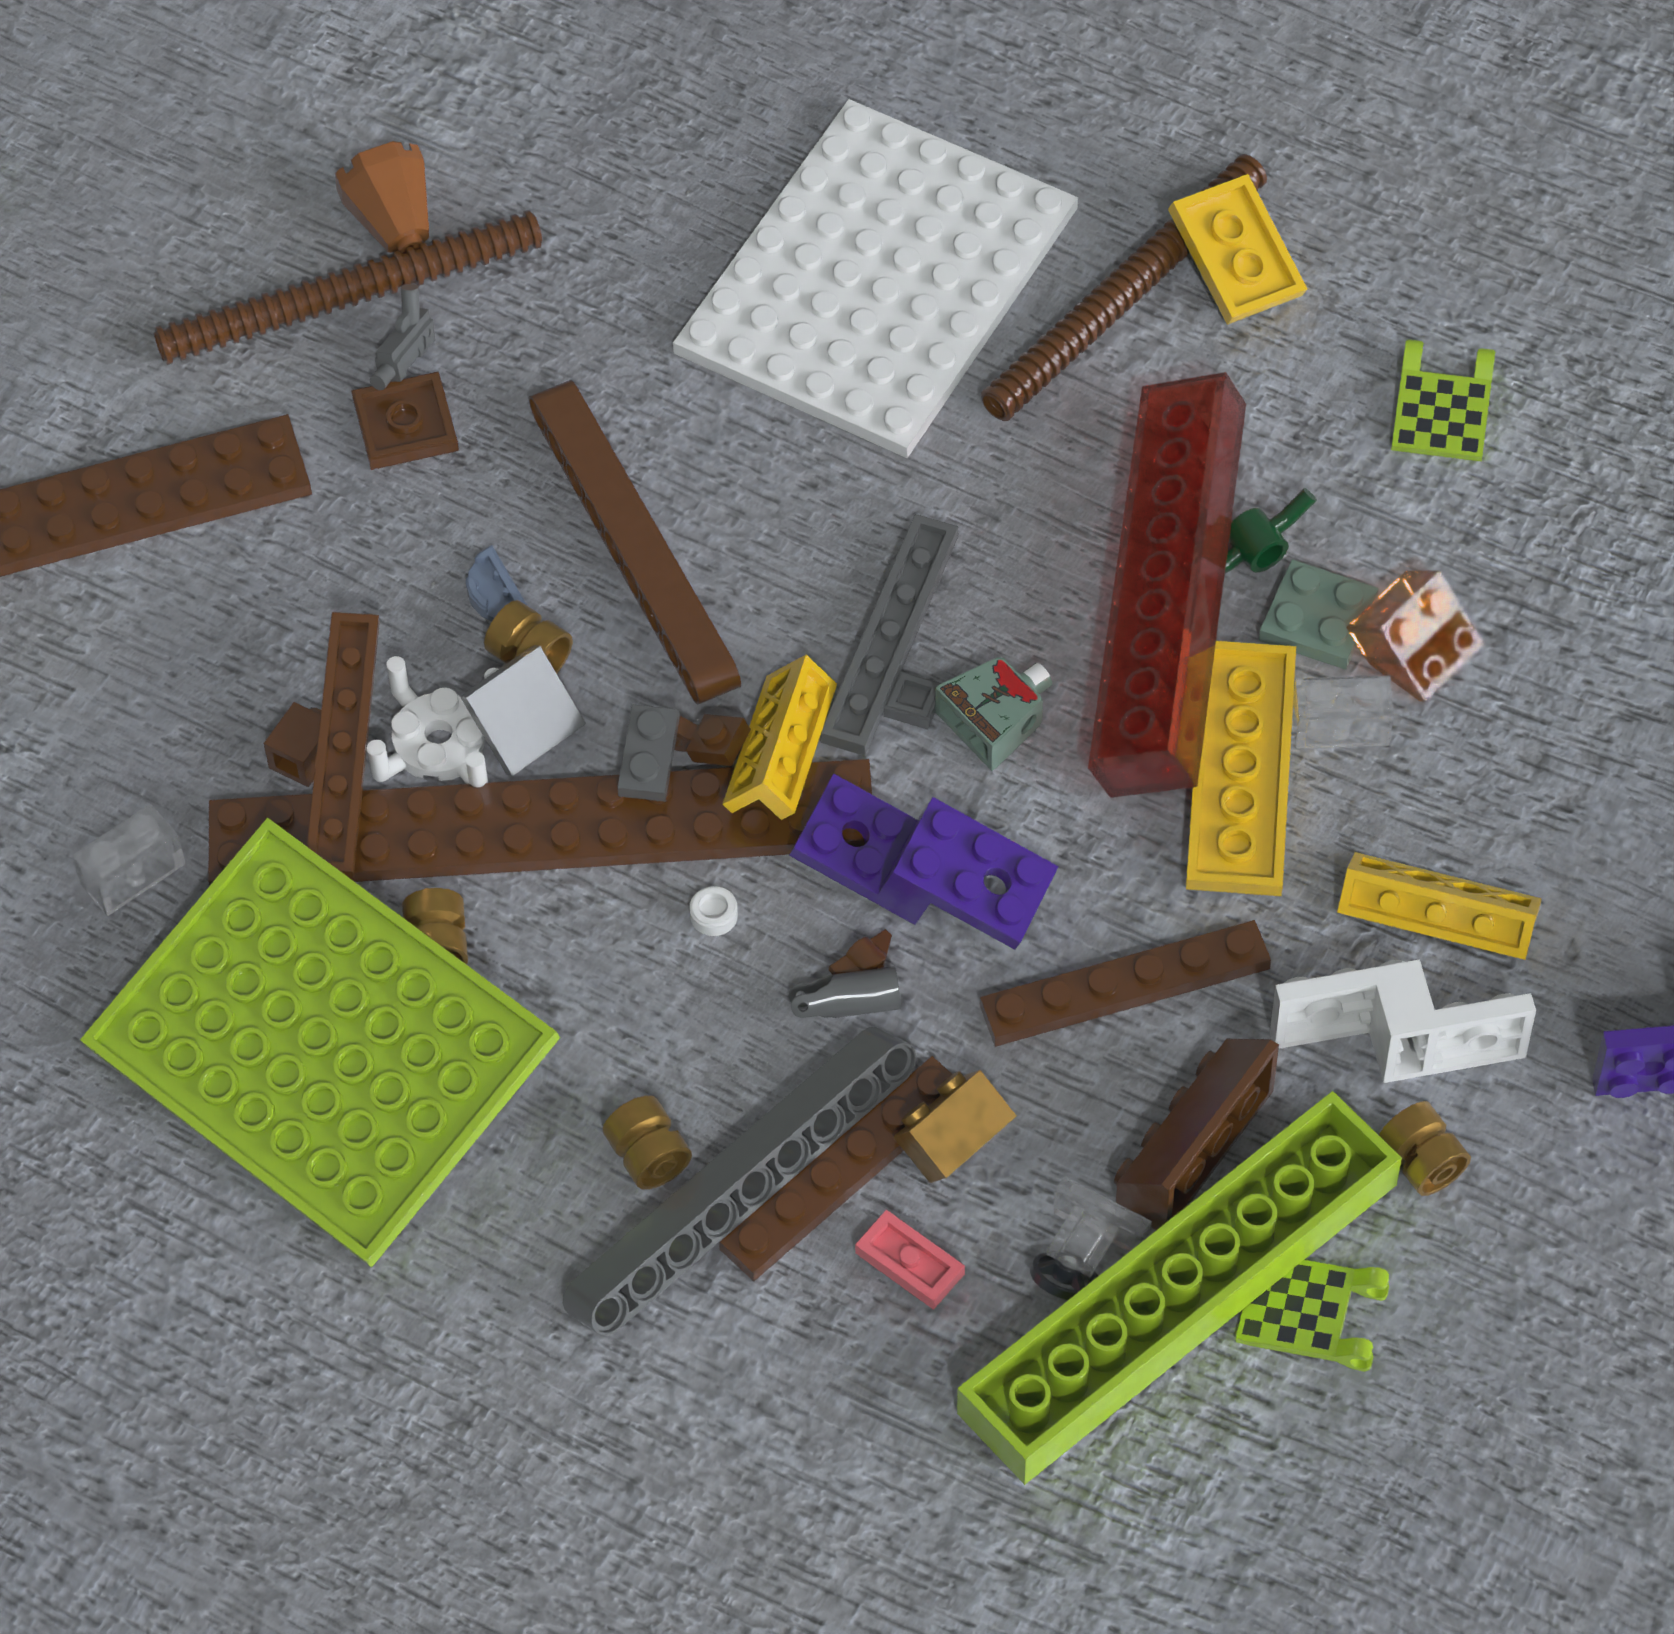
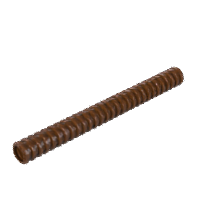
[981,154,1267,421]
[154,210,542,365]

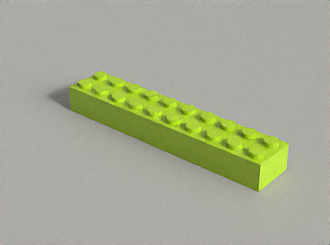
[957,1091,1402,1485]

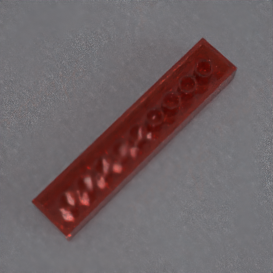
[1088,372,1246,798]

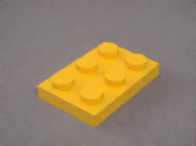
[1168,174,1307,325]

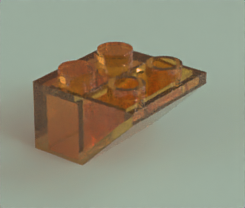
[1346,570,1485,702]

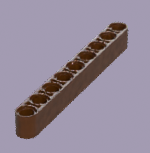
[529,380,741,705]

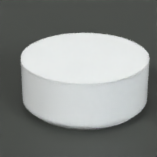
[689,886,738,936]

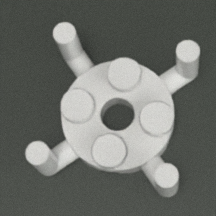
[367,656,499,787]

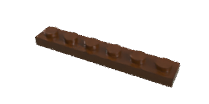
[307,612,380,879]
[980,920,1271,1047]
[719,1056,953,1282]

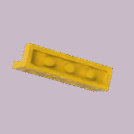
[723,655,837,820]
[1337,852,1542,960]

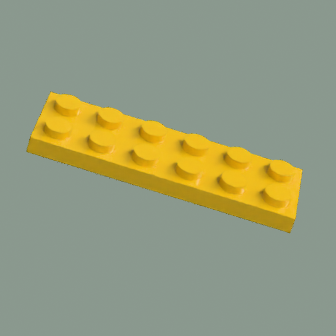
[1186,640,1296,896]

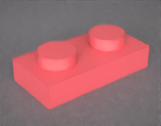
[855,1210,965,1310]

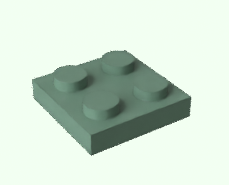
[1259,559,1379,670]

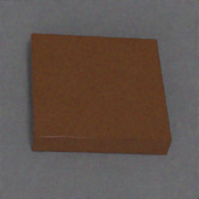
[351,371,459,470]

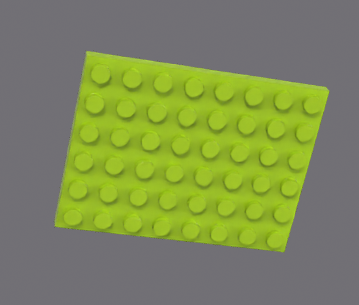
[80,818,561,1268]

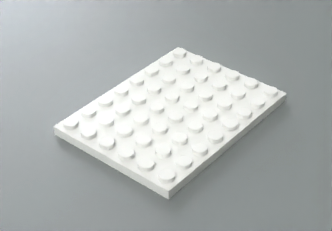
[673,99,1078,458]

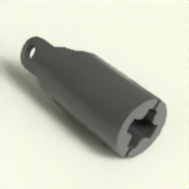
[788,966,901,1018]

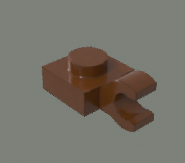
[674,714,751,766]

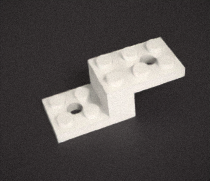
[1270,959,1536,1083]

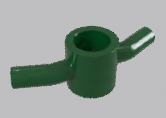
[1194,488,1317,585]

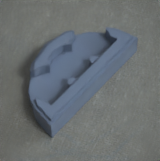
[465,545,527,621]

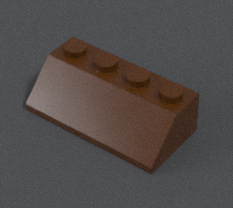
[1114,1038,1279,1230]

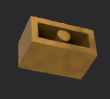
[894,1070,1017,1183]

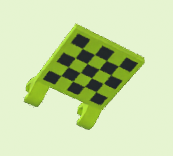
[1391,339,1496,462]
[1235,1260,1389,1372]

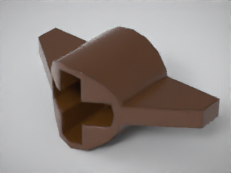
[828,929,892,974]

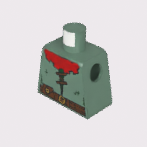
[935,657,1052,771]

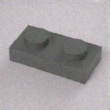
[618,704,680,802]

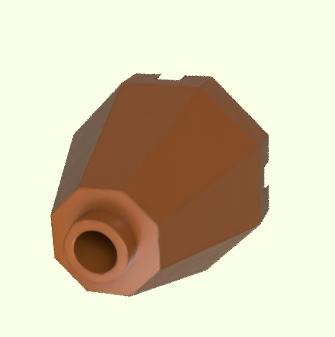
[335,141,429,254]

